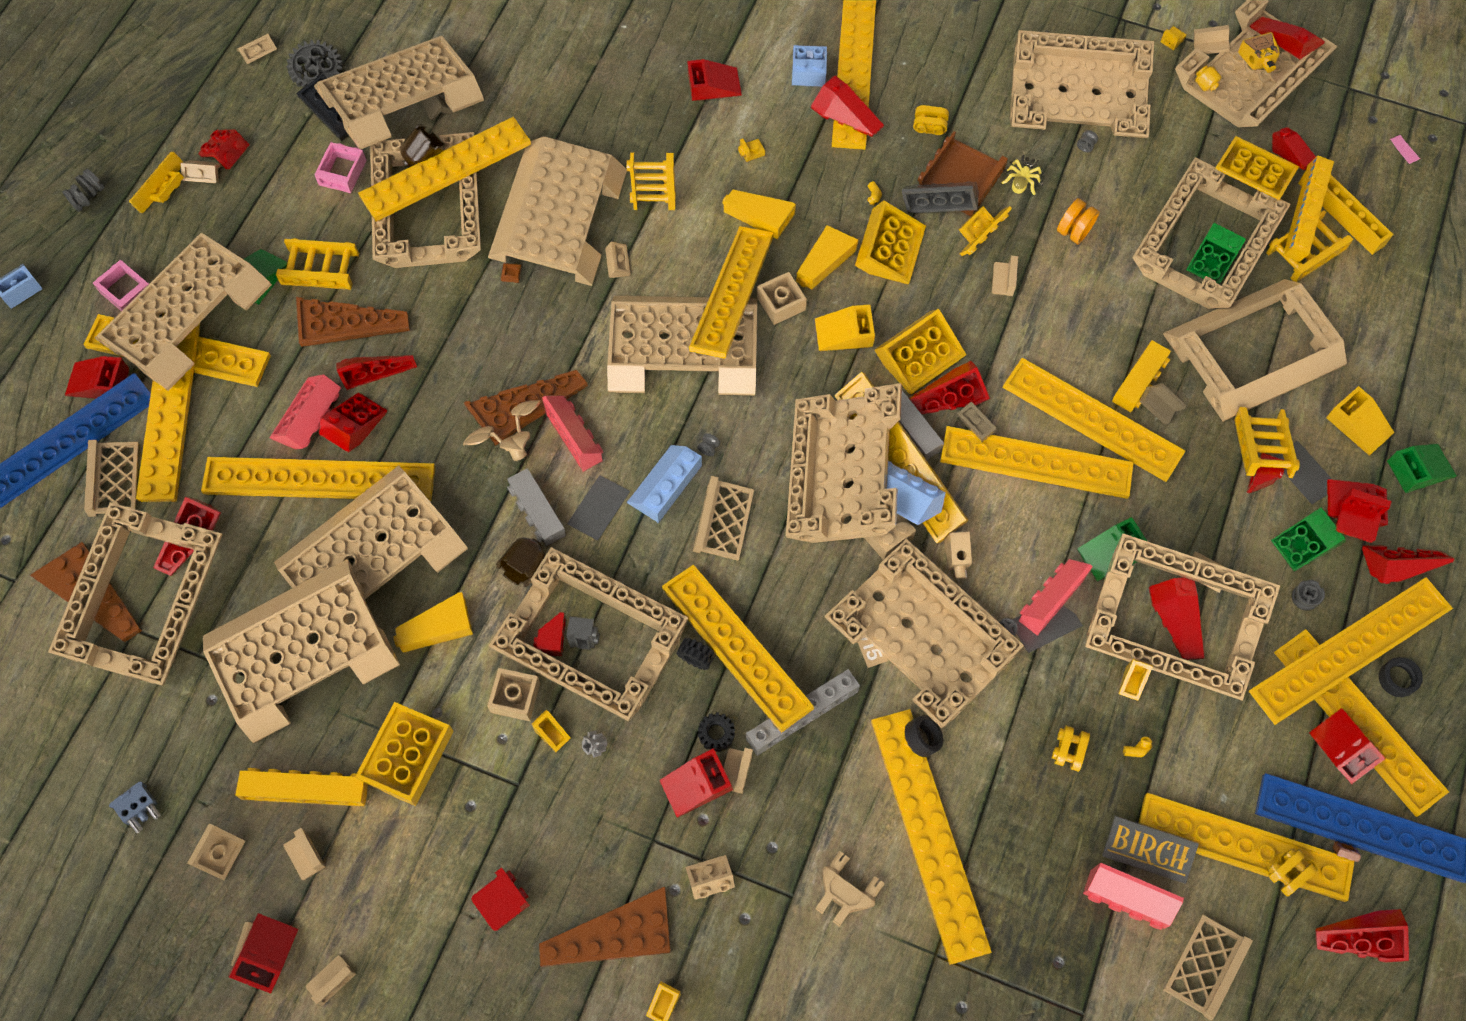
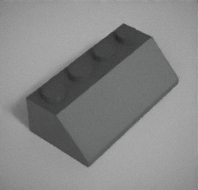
[902,182,979,213]

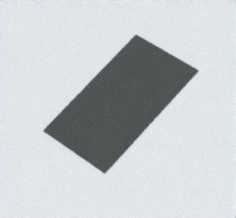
[1273,441,1332,504]
[567,475,630,541]
[1013,605,1083,653]

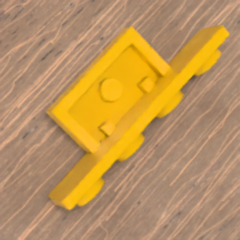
[129,152,184,213]
[959,206,1012,256]

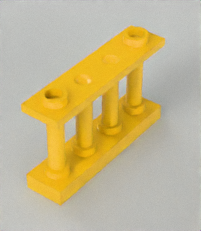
[627,153,676,210]
[1266,210,1354,282]
[276,238,359,290]
[1234,407,1300,478]

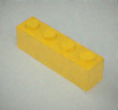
[1112,340,1171,413]

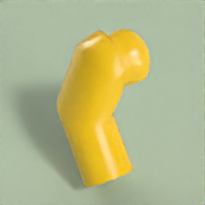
[867,181,882,205]
[1123,737,1152,758]

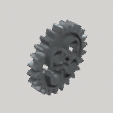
[287,39,343,88]

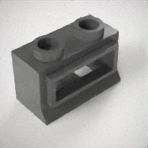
[566,617,600,650]

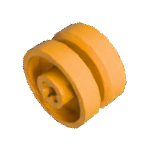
[1057,198,1100,245]

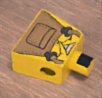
[1238,32,1280,73]

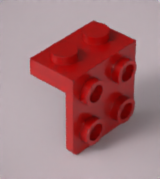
[198,129,250,169]
[1336,488,1391,543]
[471,867,530,931]

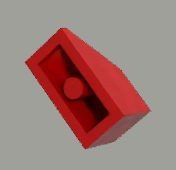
[1246,453,1285,493]
[534,612,566,656]

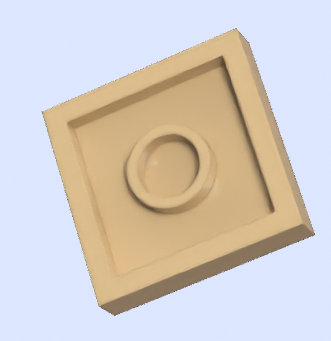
[187,824,245,880]

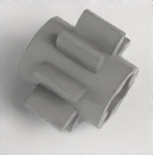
[582,730,607,758]

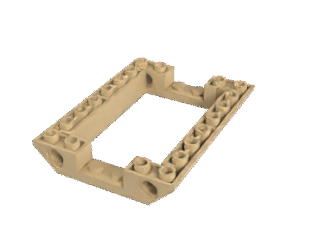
[370,132,481,268]
[1132,157,1291,309]
[1163,279,1347,421]
[48,502,223,686]
[1085,534,1280,701]
[489,547,688,721]

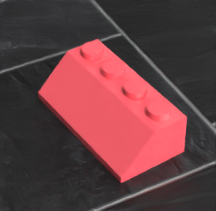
[269,374,341,449]
[542,396,603,472]
[1019,559,1093,636]
[1083,863,1184,930]

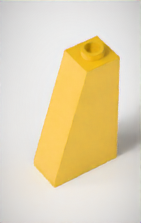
[723,190,796,239]
[796,225,858,289]
[393,592,473,653]

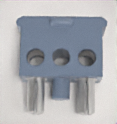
[109,782,161,833]

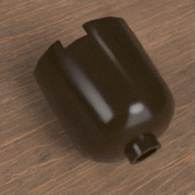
[400,124,445,167]
[496,537,545,587]

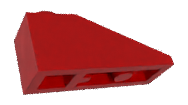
[1272,127,1316,171]

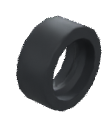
[1379,657,1423,698]
[905,715,944,757]

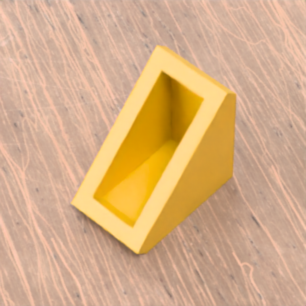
[1119,658,1153,701]
[531,710,571,752]
[646,981,681,1021]

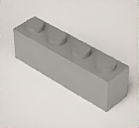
[899,391,944,460]
[507,468,566,546]

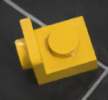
[1160,26,1187,51]
[738,138,765,162]

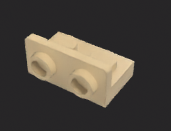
[685,855,735,899]

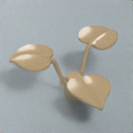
[463,400,541,461]

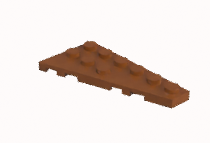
[296,297,410,347]
[464,370,588,446]
[30,542,142,642]
[539,887,671,967]

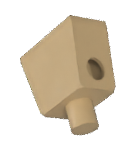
[944,532,972,580]

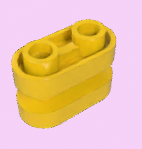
[913,105,949,135]
[1052,725,1090,772]
[1268,849,1318,897]

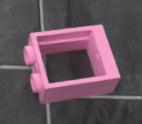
[315,142,367,193]
[93,260,149,311]

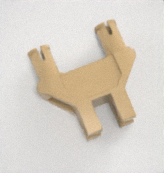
[815,851,885,927]

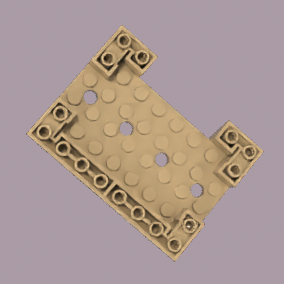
[1009,30,1154,138]
[314,36,484,150]
[95,233,272,391]
[607,295,757,396]
[786,383,902,543]
[274,465,468,625]
[825,539,1024,728]
[203,559,400,743]

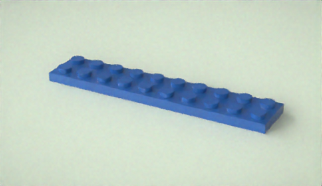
[0,373,151,508]
[1255,773,1466,883]

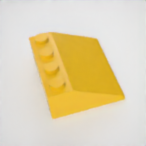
[1215,136,1299,200]
[855,200,926,284]
[874,309,966,394]
[355,702,454,806]

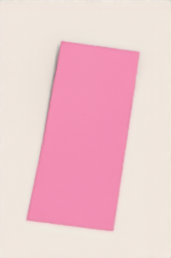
[1390,135,1420,164]

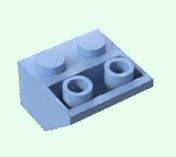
[792,45,827,86]
[0,264,42,309]

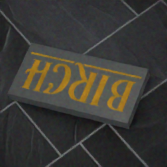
[1102,815,1199,884]

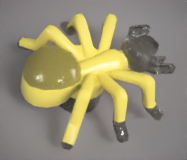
[1000,155,1044,196]

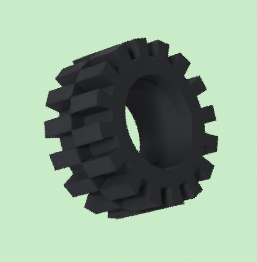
[676,638,716,670]
[698,712,735,752]

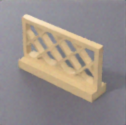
[84,440,139,517]
[692,476,754,561]
[1163,915,1253,1021]

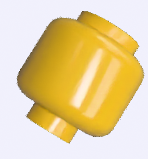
[1195,65,1221,92]

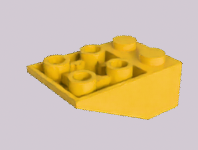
[815,305,875,351]
[1326,386,1394,456]

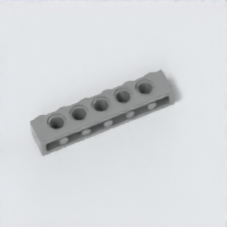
[746,669,860,756]

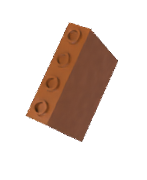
[918,131,1008,216]

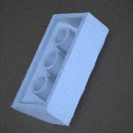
[627,445,702,523]
[887,461,946,525]

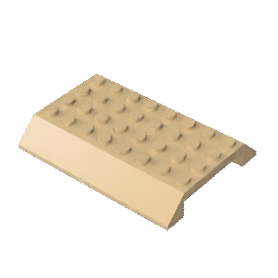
[1175,0,1337,127]
[488,137,627,286]

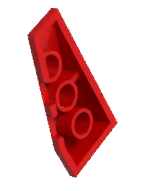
[1250,17,1325,60]
[811,76,884,137]
[336,355,417,390]
[909,361,990,414]
[153,497,221,576]
[1362,545,1454,584]
[1149,577,1204,660]
[1315,909,1409,962]

